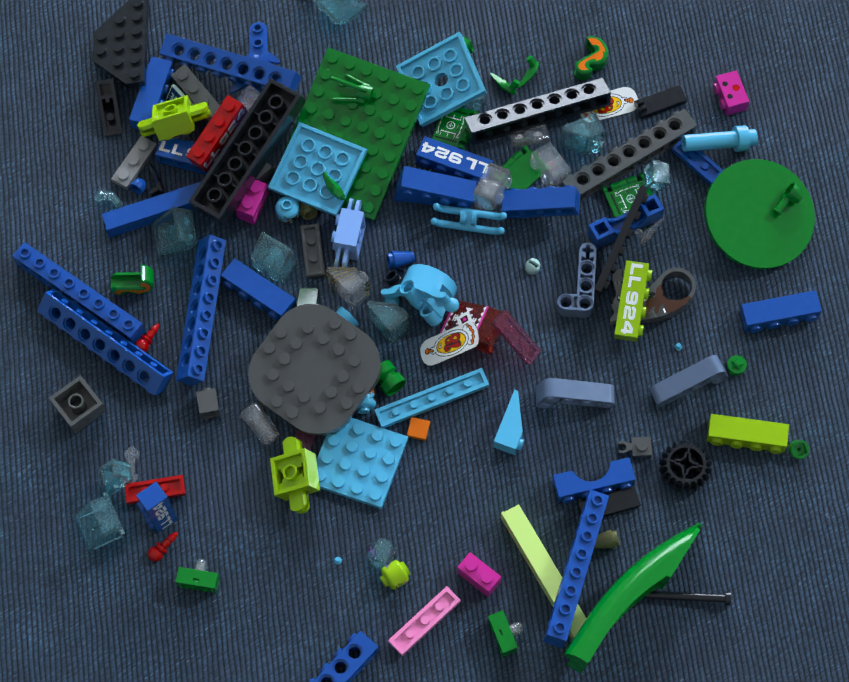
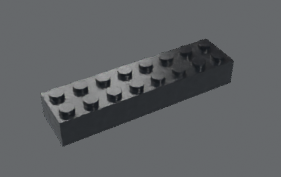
[189,78,305,226]

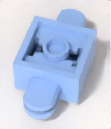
[331,198,366,267]

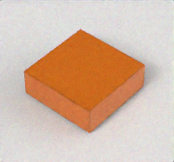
[407,417,430,441]

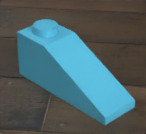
[493,390,525,455]

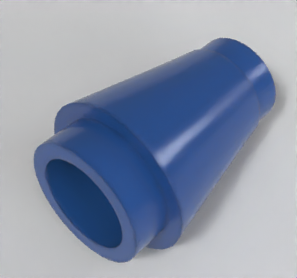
[386,251,415,269]

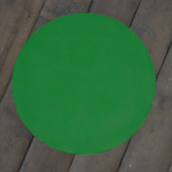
[704,159,815,270]

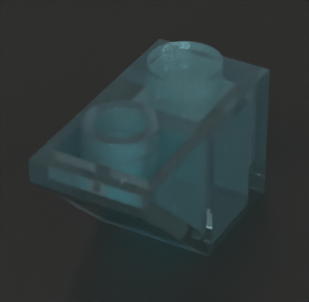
[99,459,134,498]

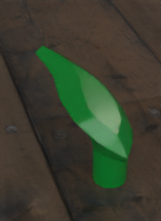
[518,55,539,89]
[490,73,520,95]
[323,172,345,200]

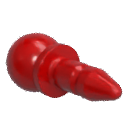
[134,323,160,352]
[148,532,178,562]

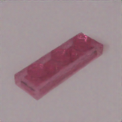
[491,310,541,364]

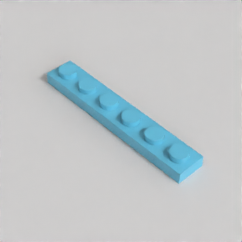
[374,368,489,428]

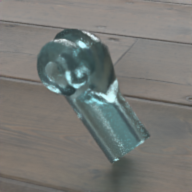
[95,190,123,209]

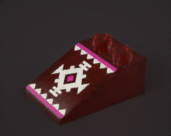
[439,300,507,355]

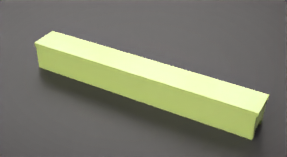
[501,504,586,640]

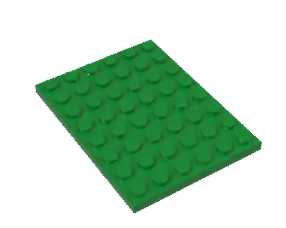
[281,47,431,221]

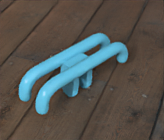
[430,203,507,235]

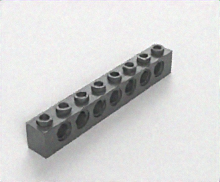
[561,109,697,202]

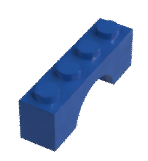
[587,194,664,249]
[552,458,636,504]

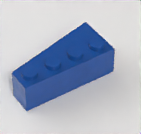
[393,166,477,209]

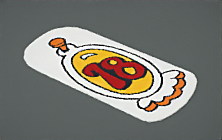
[580,87,638,123]
[420,321,479,366]

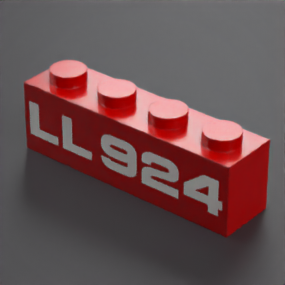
[186,95,248,172]

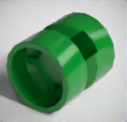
[377,360,406,397]

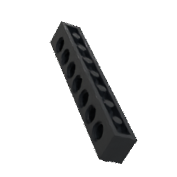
[464,78,611,145]

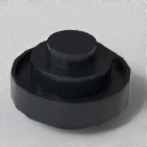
[382,269,406,289]

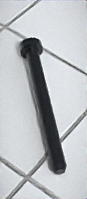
[644,591,731,606]

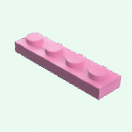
[388,586,461,656]

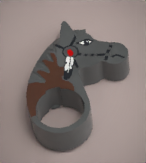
[610,268,696,325]

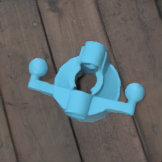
[380,264,459,326]

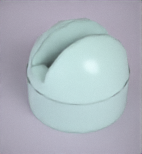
[525,258,540,275]

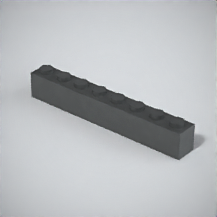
[171,64,275,183]

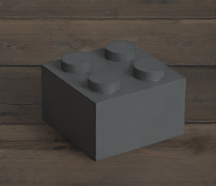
[49,375,106,434]

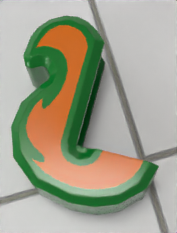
[574,36,609,81]
[111,265,154,295]

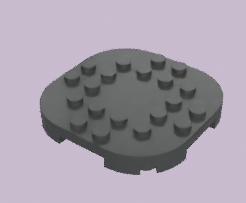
[248,304,382,436]

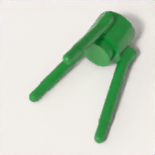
[330,74,374,104]

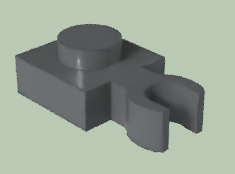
[617,436,652,458]

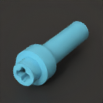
[681,125,758,152]

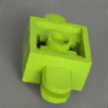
[137,95,211,141]
[270,437,320,514]

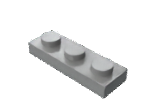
[111,136,158,190]

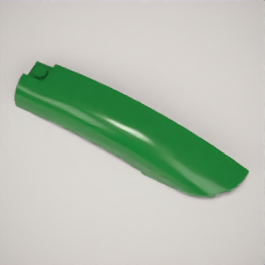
[564,523,703,674]

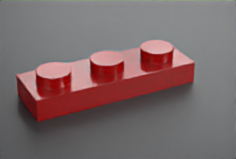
[124,475,186,505]

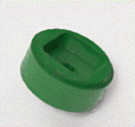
[727,355,747,376]
[788,439,809,459]

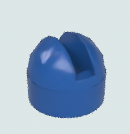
[130,178,146,195]

